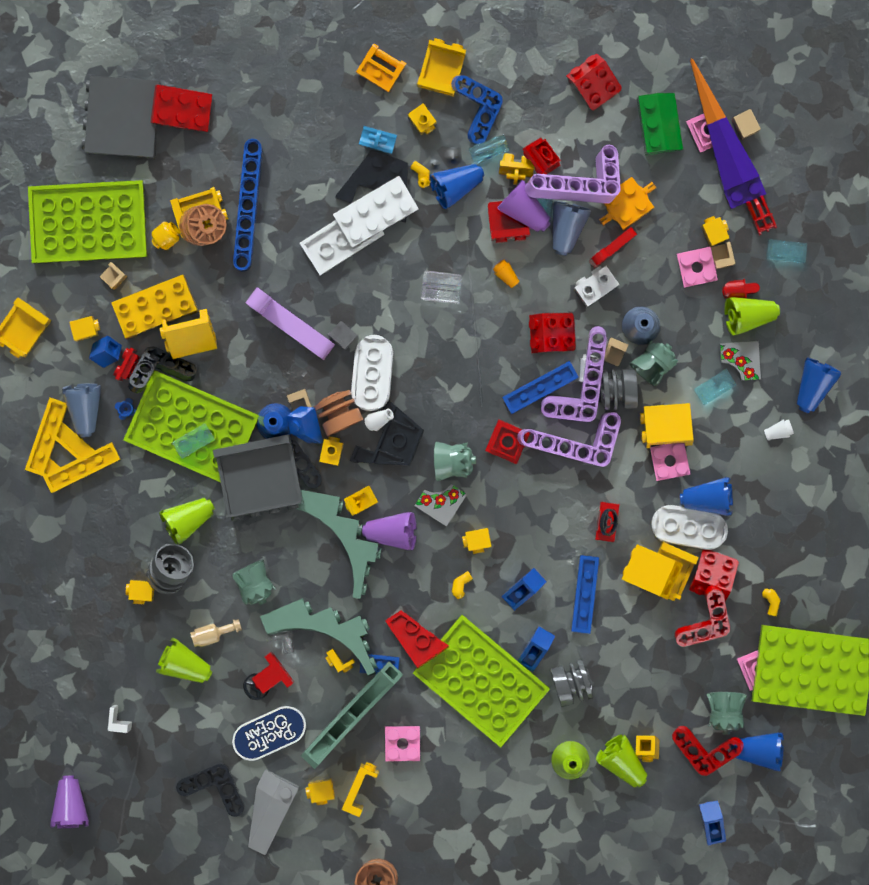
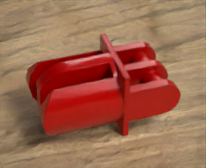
[745,195,777,235]
[722,279,760,299]

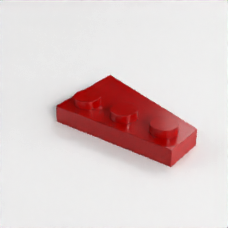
[385,610,449,669]

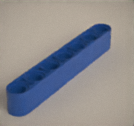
[233,139,263,272]

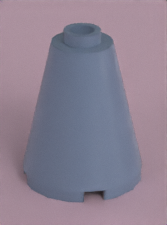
[552,201,591,256]
[622,307,660,345]
[62,383,101,437]

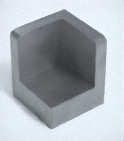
[328,321,358,350]

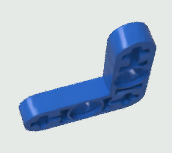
[451,75,503,144]

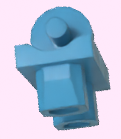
[359,126,397,154]

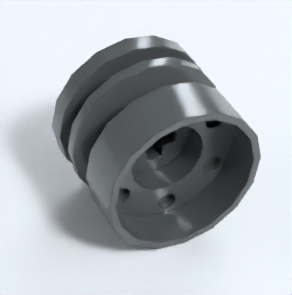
[600,368,638,410]
[146,543,194,594]
[550,660,593,707]

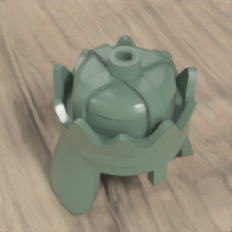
[629,340,678,386]
[434,442,477,481]
[233,559,276,605]
[707,692,747,735]

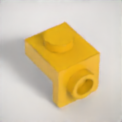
[344,486,378,516]
[326,648,355,673]

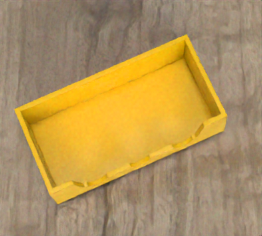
[111,275,199,339]

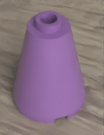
[497,180,551,232]
[362,512,416,550]
[50,776,89,828]

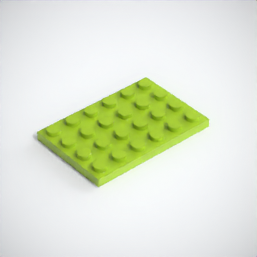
[28,180,147,263]
[123,371,259,482]
[413,615,550,748]
[751,625,869,716]

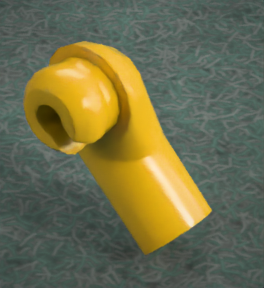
[410,161,430,188]
[451,571,473,599]
[762,589,780,617]

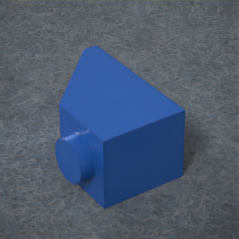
[286,406,323,444]
[501,568,547,611]
[517,626,555,673]
[699,800,726,845]

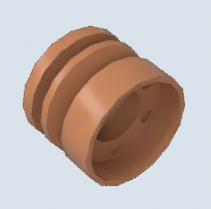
[179,204,227,246]
[314,390,363,436]
[355,858,398,885]

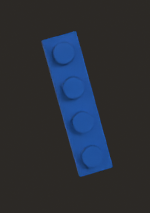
[502,361,579,414]
[571,555,599,634]

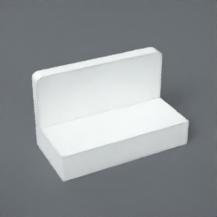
[108,705,132,733]

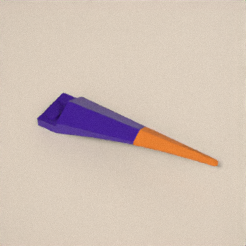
[690,58,766,209]

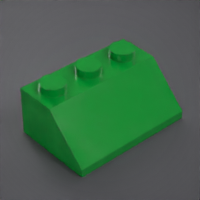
[637,93,683,156]

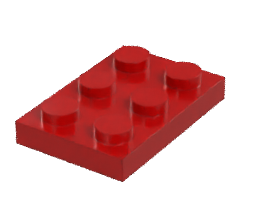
[151,84,212,132]

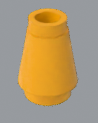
[493,259,520,288]

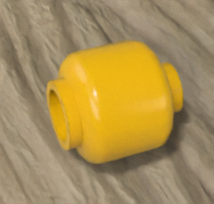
[151,222,180,250]

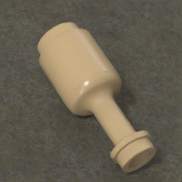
[190,619,242,647]

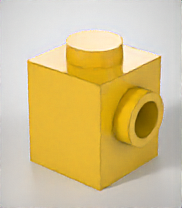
[408,103,437,135]
[701,216,729,247]
[69,316,100,341]
[319,436,343,466]
[462,528,491,554]
[126,580,154,604]
[636,736,660,762]
[305,778,335,805]

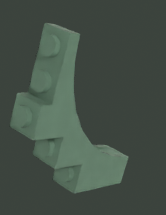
[297,490,382,599]
[260,598,378,676]
[301,662,403,769]

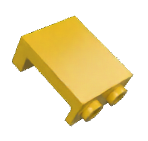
[417,38,466,97]
[170,187,229,239]
[0,297,51,358]
[160,309,217,359]
[640,403,693,448]
[657,542,699,601]
[622,544,683,600]
[342,762,379,817]

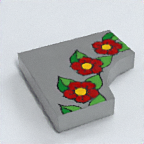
[720,341,761,381]
[414,484,467,526]

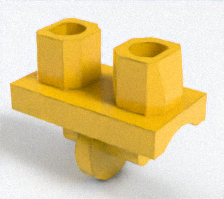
[499,153,534,185]

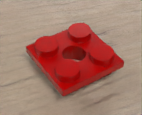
[522,138,561,175]
[113,347,141,382]
[485,419,530,464]

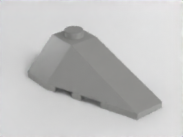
[248,769,300,855]

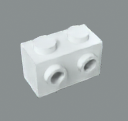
[574,266,619,307]

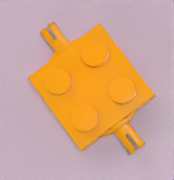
[599,177,656,230]

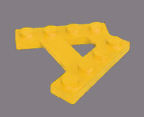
[25,397,121,493]

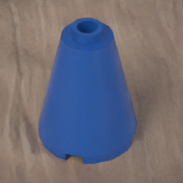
[429,164,484,209]
[797,357,841,413]
[257,403,291,439]
[680,477,733,516]
[731,733,784,771]

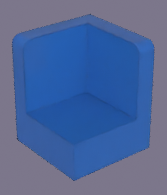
[89,336,122,368]

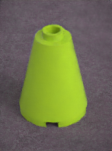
[724,297,780,335]
[159,498,215,545]
[156,638,212,683]
[596,734,647,787]
[551,741,590,779]

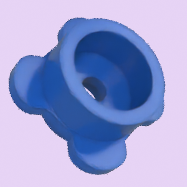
[115,398,136,420]

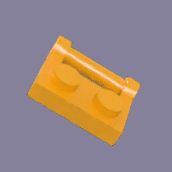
[356,44,407,93]

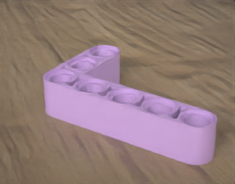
[525,145,620,203]
[245,287,335,360]
[541,326,607,422]
[517,412,621,467]

